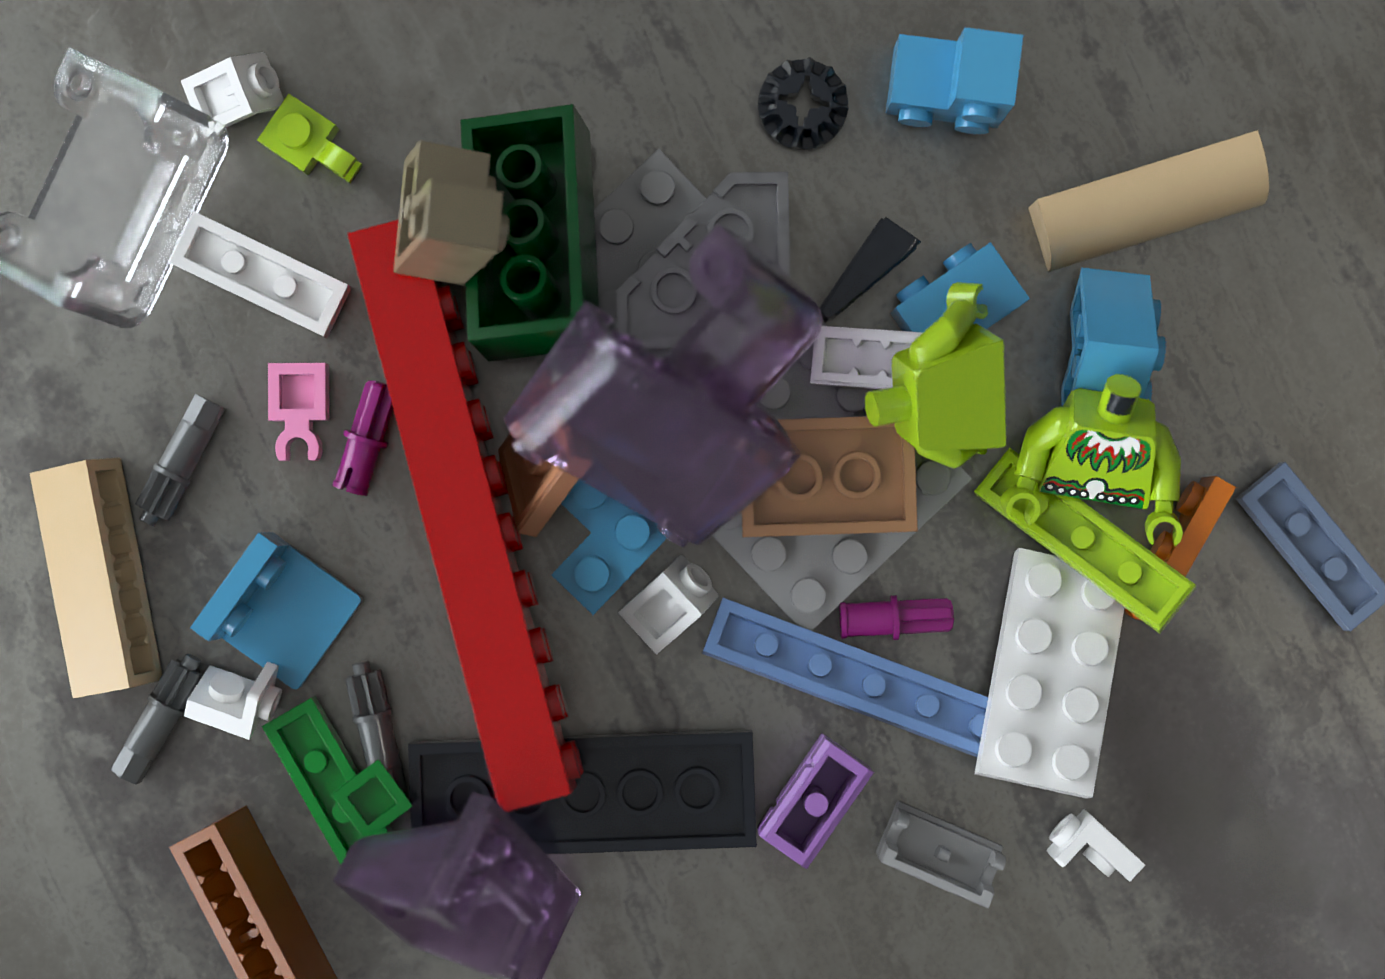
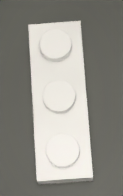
[169,211,352,338]

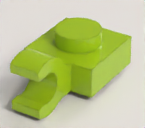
[257,93,363,184]

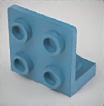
[190,532,363,689]

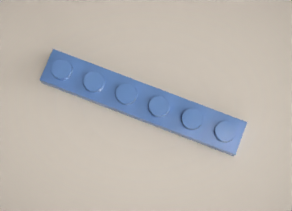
[702,598,988,757]

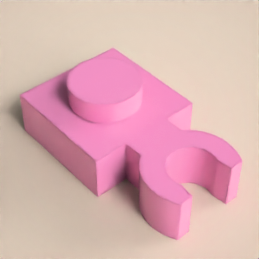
[268,363,329,461]

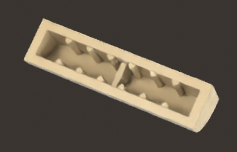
[1028,130,1269,272]
[30,458,163,698]

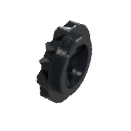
[758,57,849,150]

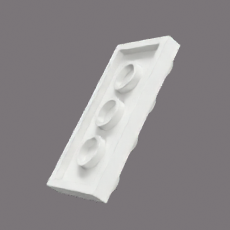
[975,548,1125,799]

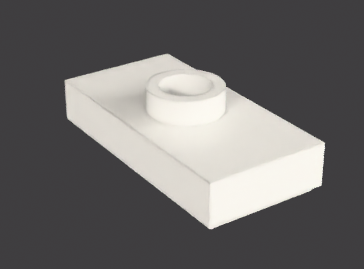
[810,325,922,390]

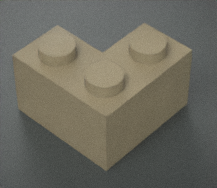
[393,140,509,285]

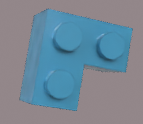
[885,27,1024,134]
[1061,267,1166,406]
[551,452,674,615]

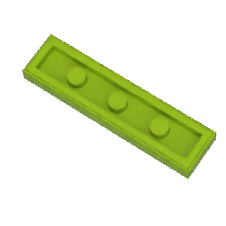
[974,447,1196,634]

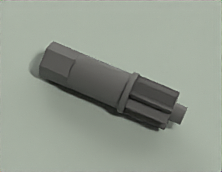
[135,394,225,527]
[110,653,203,785]
[345,661,408,793]

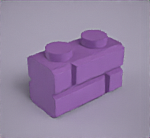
[757,733,874,869]

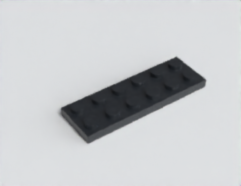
[408,730,757,859]

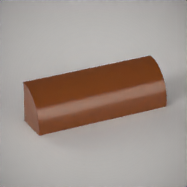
[169,805,338,979]

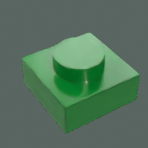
[331,759,413,842]

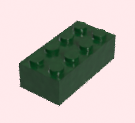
[460,104,601,362]

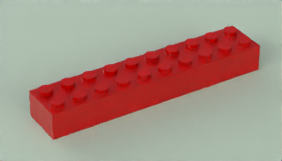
[347,219,584,813]

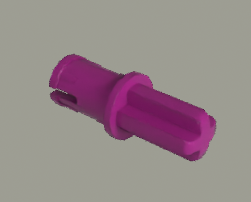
[332,380,393,496]
[839,595,954,640]

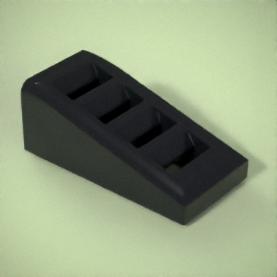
[816,217,921,323]

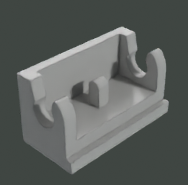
[876,800,1006,908]

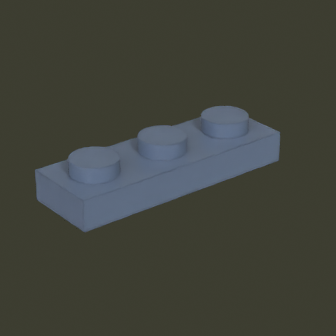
[1235,462,1385,632]

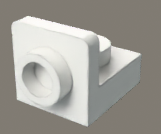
[181,52,284,135]
[618,555,719,655]
[184,662,282,740]
[1046,809,1145,882]

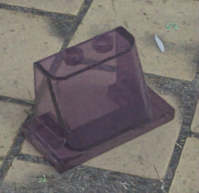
[333,792,582,979]

